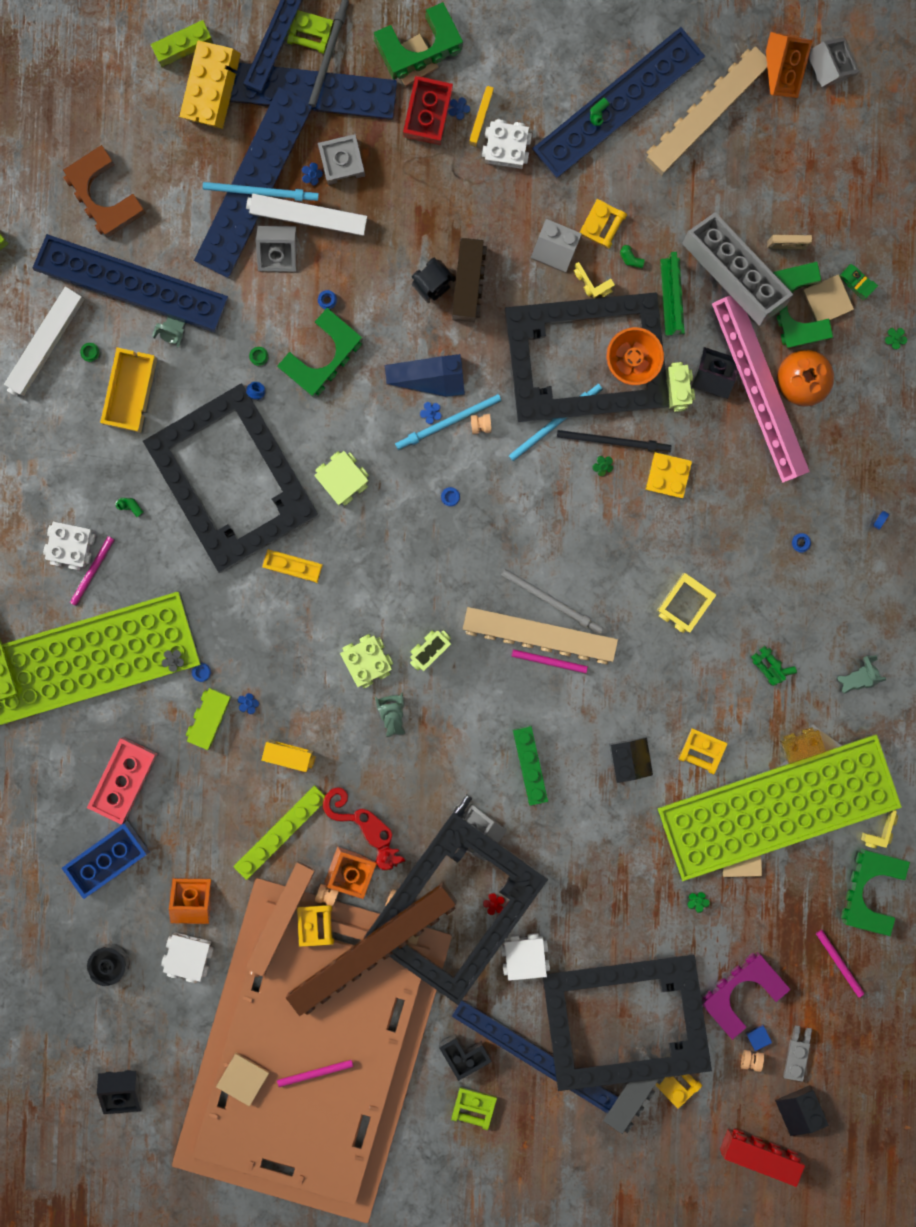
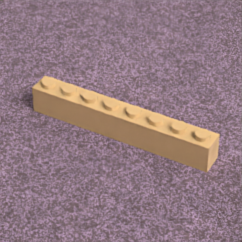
[646,46,768,176]
[463,607,618,665]

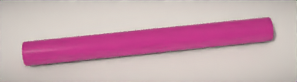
[70,536,114,606]
[512,649,588,674]
[816,930,865,998]
[277,1060,354,1087]

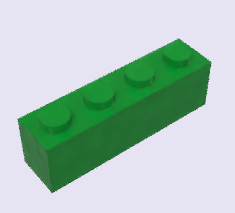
[512,725,548,806]

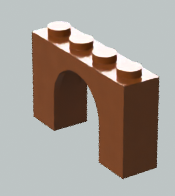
[63,145,146,238]

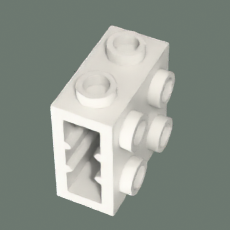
[482,119,532,169]
[43,522,95,570]
[161,932,214,983]
[501,933,550,981]

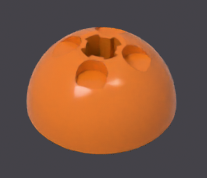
[606,327,664,385]
[777,350,834,407]

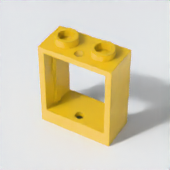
[261,739,316,772]

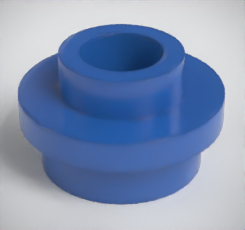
[318,290,337,310]
[246,382,265,400]
[792,533,811,552]

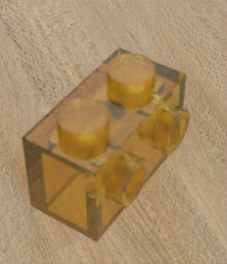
[780,727,826,764]

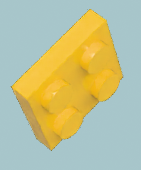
[645,452,692,499]

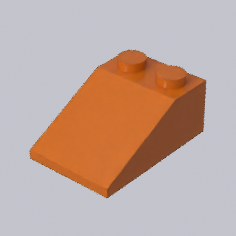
[766,32,813,98]

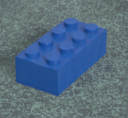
[61,821,149,899]

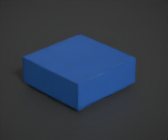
[746,1025,772,1051]

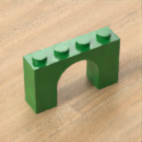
[373,2,463,80]
[773,262,834,349]
[277,308,363,398]
[841,848,910,937]

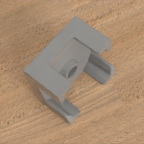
[318,134,365,185]

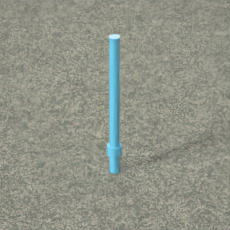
[203,182,319,201]
[508,384,603,461]
[395,394,502,450]

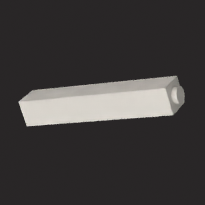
[246,194,367,236]
[4,287,85,397]

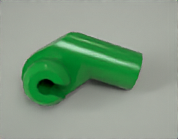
[590,98,610,126]
[620,245,645,269]
[115,497,144,518]

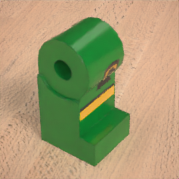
[839,264,878,301]

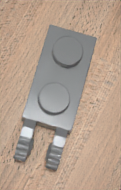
[783,1025,812,1082]

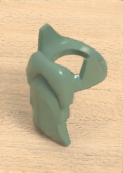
[152,317,185,348]
[837,655,886,693]
[375,692,405,737]

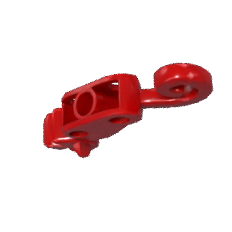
[323,787,406,871]

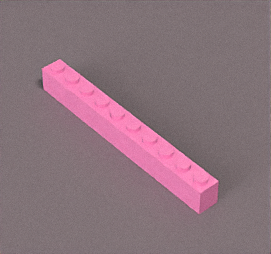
[712,296,810,483]

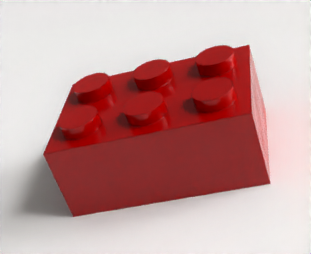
[403,76,453,145]

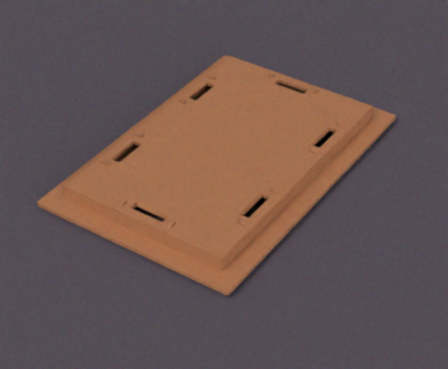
[172,878,452,1223]

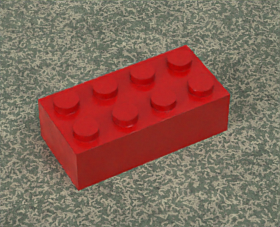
[720,1128,805,1187]

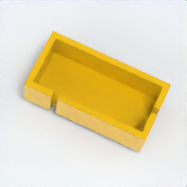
[179,40,241,129]
[100,347,158,433]

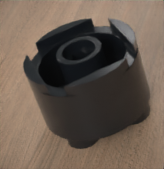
[412,257,456,303]
[87,944,129,986]

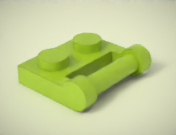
[287,10,334,54]
[451,1087,497,1130]

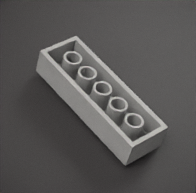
[682,212,793,326]

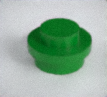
[80,343,100,362]
[249,347,269,366]

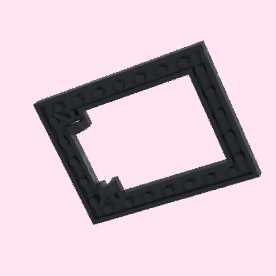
[505,292,670,423]
[143,383,319,573]
[363,811,548,1005]
[543,955,712,1091]

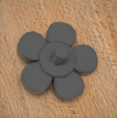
[162,650,184,672]

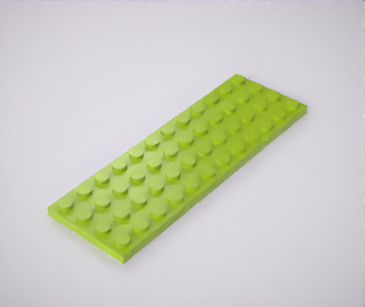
[0,591,201,725]
[657,734,902,881]

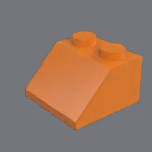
[325,846,377,899]
[169,878,211,924]

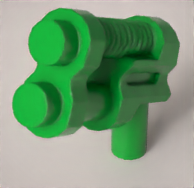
[751,645,797,686]

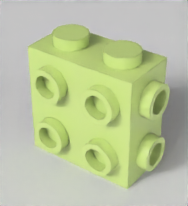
[666,362,695,412]
[314,451,369,506]
[410,630,451,671]
[340,634,394,689]

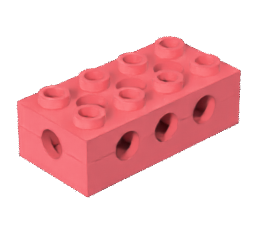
[87,737,158,825]

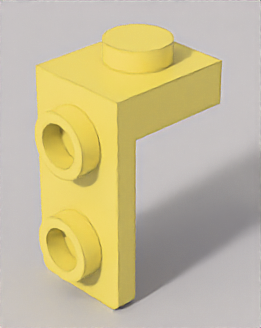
[574,262,615,299]
[861,810,898,849]

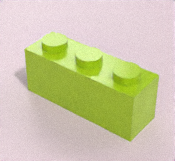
[151,20,213,67]
[186,688,232,750]

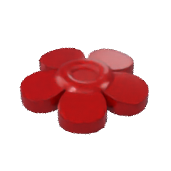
[483,893,505,915]

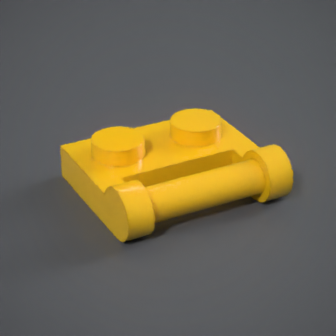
[579,199,627,249]
[678,728,728,775]
[297,905,334,947]
[655,1074,703,1109]

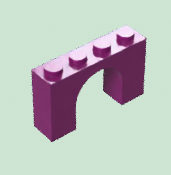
[701,952,790,1040]

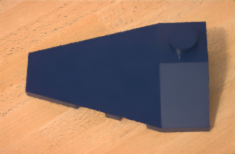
[384,354,465,397]

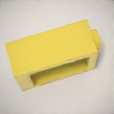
[657,573,716,634]

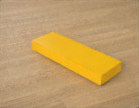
[469,86,494,147]
[262,549,323,583]

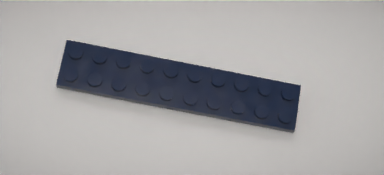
[532,27,705,179]
[226,63,397,120]
[194,87,313,278]
[33,234,228,333]

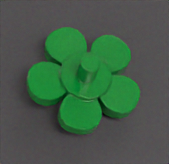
[885,328,907,350]
[592,456,613,476]
[687,892,710,913]

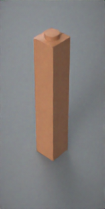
[245,861,316,977]

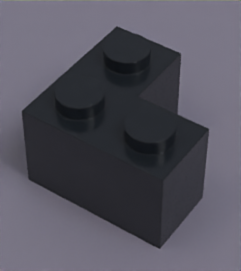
[439,1034,492,1081]

